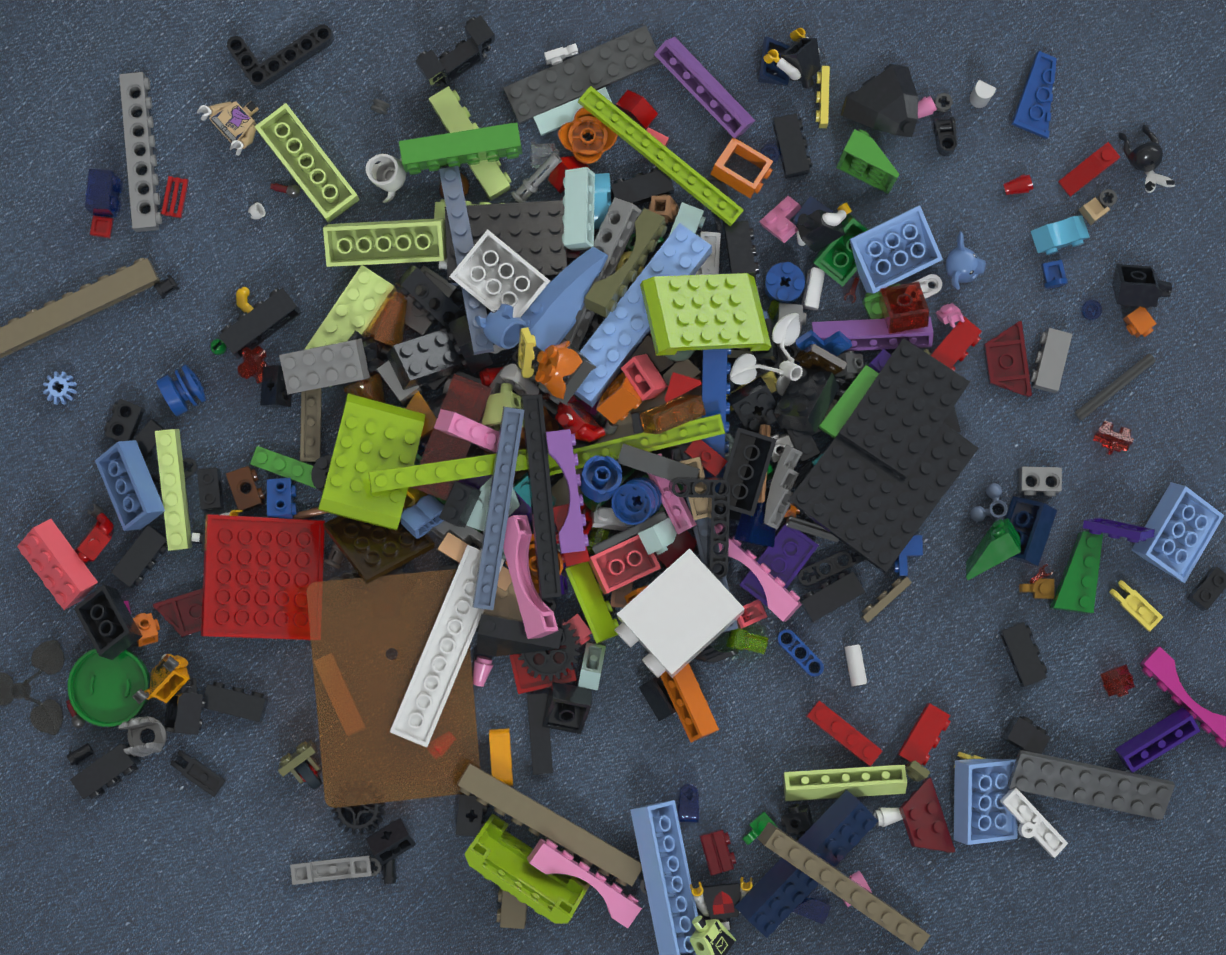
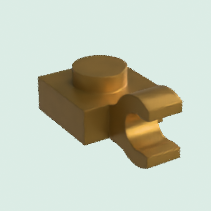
[1019,578,1054,599]

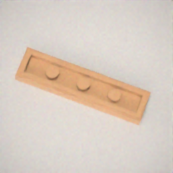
[438,532,512,592]

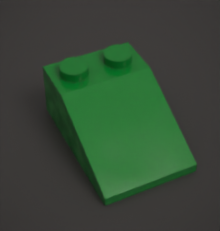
[813,213,869,287]
[966,518,1021,580]

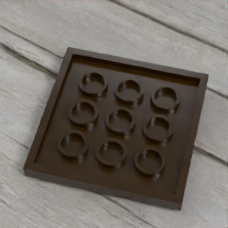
[323,509,435,584]

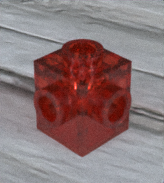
[1100,664,1135,697]

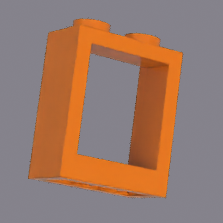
[710,138,773,199]

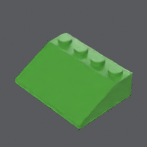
[836,129,899,194]

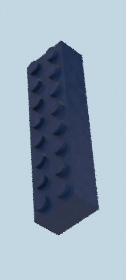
[735,790,878,938]

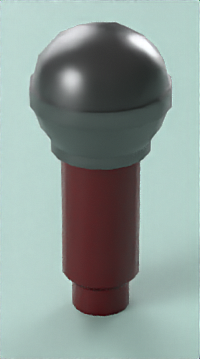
[270,183,300,198]
[66,700,86,729]

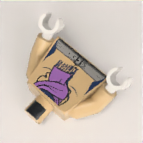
[197,101,259,155]

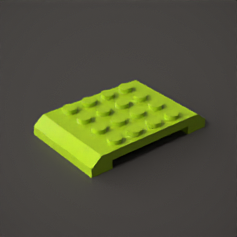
[640,273,771,356]
[318,393,426,530]
[465,813,590,924]

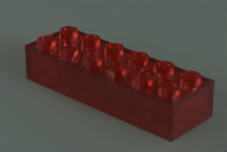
[410,374,492,501]

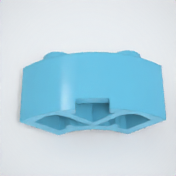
[594,173,611,229]
[1031,215,1090,255]

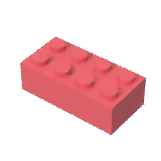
[17,519,98,610]

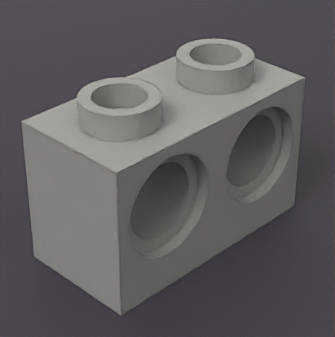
[1018,467,1062,496]

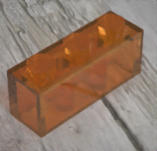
[640,394,706,434]

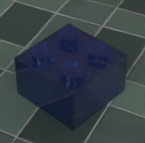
[85,169,123,217]

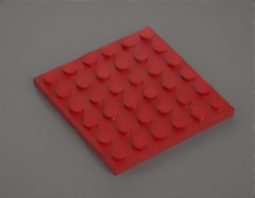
[201,514,325,640]

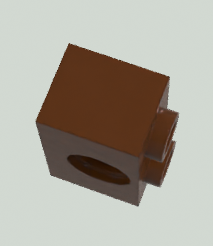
[226,466,265,513]

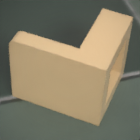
[1079,197,1110,226]

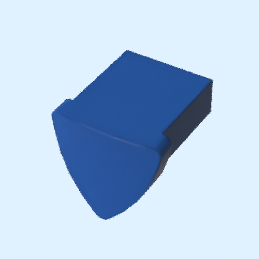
[1042,260,1068,288]

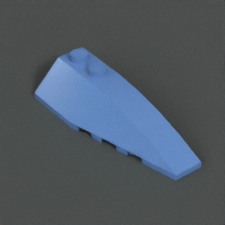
[521,247,608,351]

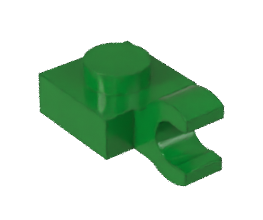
[742,811,777,845]

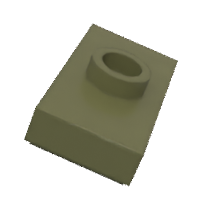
[905,761,930,782]

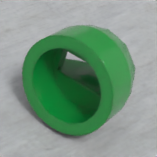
[210,339,227,355]

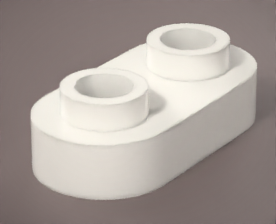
[904,274,942,303]

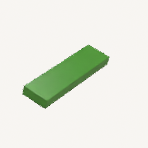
[819,365,879,438]

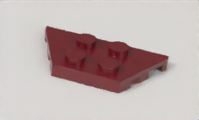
[984,321,1032,397]
[153,588,203,637]
[899,778,956,853]

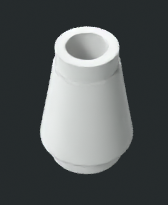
[873,807,902,827]

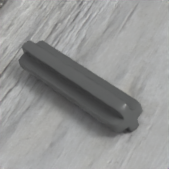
[786,515,839,542]

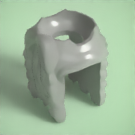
[119,716,167,757]

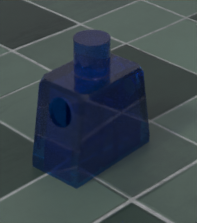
[734,501,775,547]

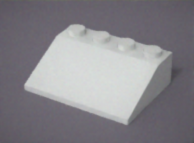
[449,229,551,318]

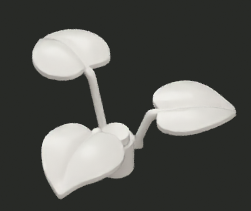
[730,313,803,396]

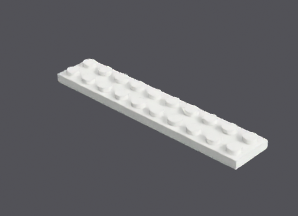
[390,545,505,747]

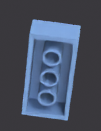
[95,440,165,531]

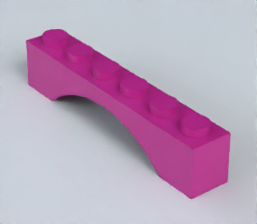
[1140,646,1226,748]

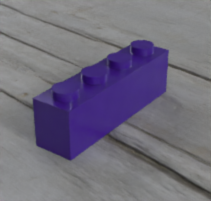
[1115,707,1200,773]

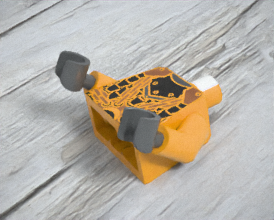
[132,654,190,704]

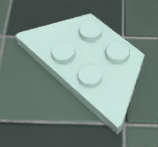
[466,477,520,531]

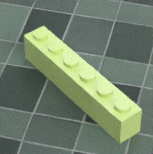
[429,86,512,201]
[155,429,192,551]
[783,765,907,801]

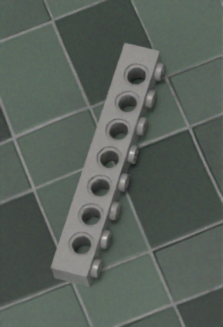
[119,72,162,232]
[564,197,642,350]

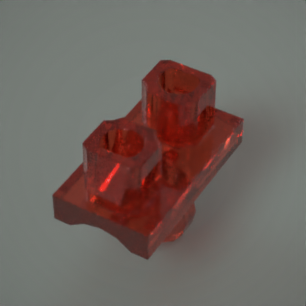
[237,346,267,383]
[1093,421,1134,456]

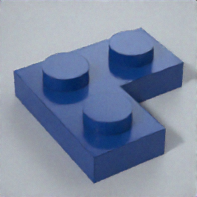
[796,330,852,356]

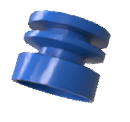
[156,364,207,417]
[611,477,662,525]

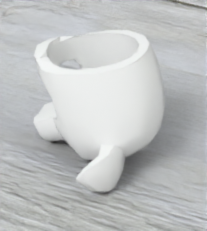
[366,154,406,203]

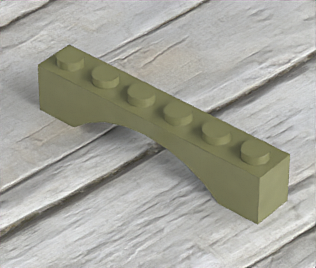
[584,208,667,318]

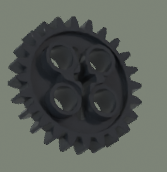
[518,616,582,681]

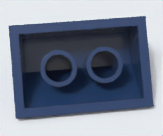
[1005,496,1057,566]

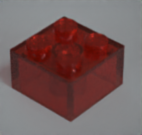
[880,282,929,334]

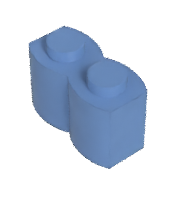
[401,494,444,539]

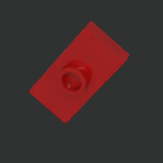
[684,439,728,477]

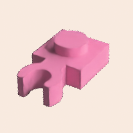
[935,303,965,327]

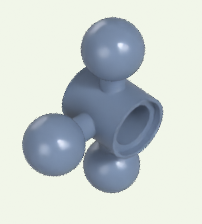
[970,483,1008,522]

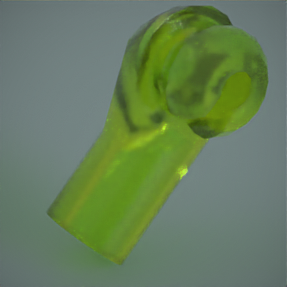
[767,300,780,320]

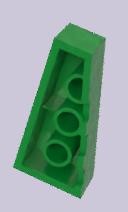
[1049,531,1103,614]

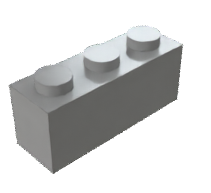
[1030,328,1072,393]

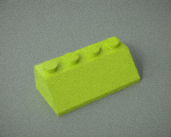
[565,562,619,644]

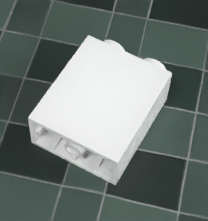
[615,548,745,678]

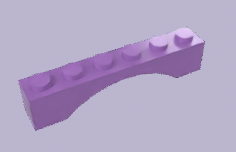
[546,429,589,554]

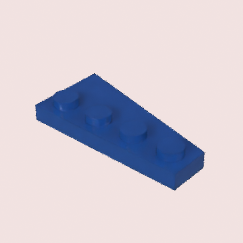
[1011,51,1057,139]

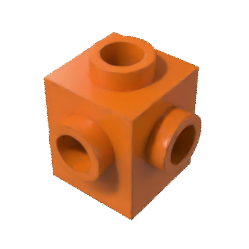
[133,613,160,647]

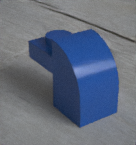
[894,535,923,577]

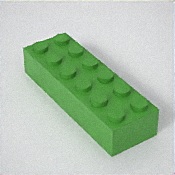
[399,122,522,175]

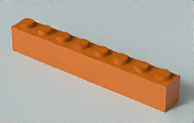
[624,585,719,743]

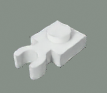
[544,44,578,65]

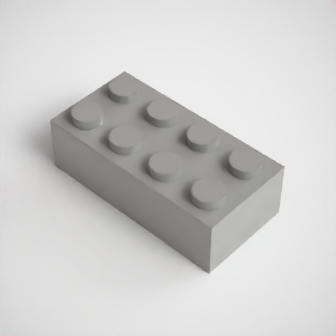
[279,338,370,394]

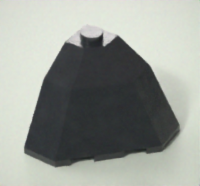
[840,64,918,137]

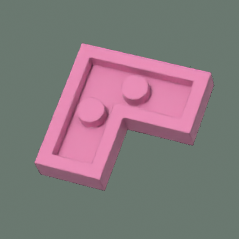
[759,196,801,243]

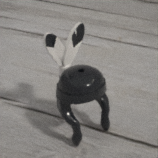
[1119,125,1175,193]

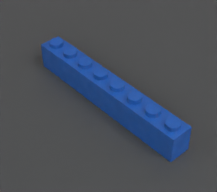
[701,348,731,493]

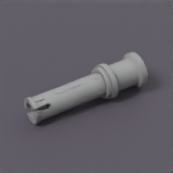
[511,153,562,203]

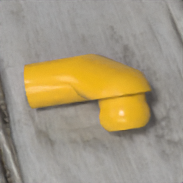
[236,287,254,314]

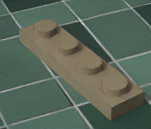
[300,388,322,462]

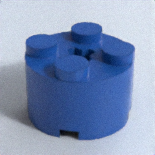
[764,262,805,304]
[579,455,622,503]

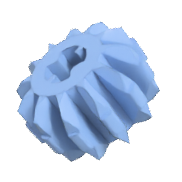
[43,371,77,405]

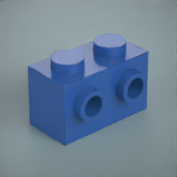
[267,478,297,519]

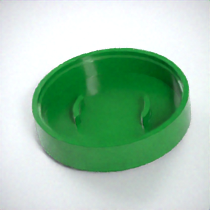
[68,649,151,727]

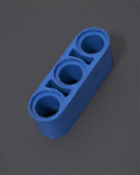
[777,629,824,677]

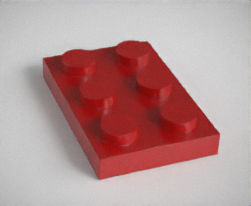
[509,645,577,694]

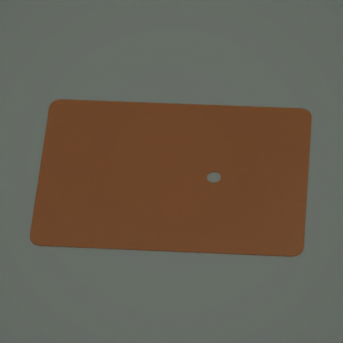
[307,569,480,808]

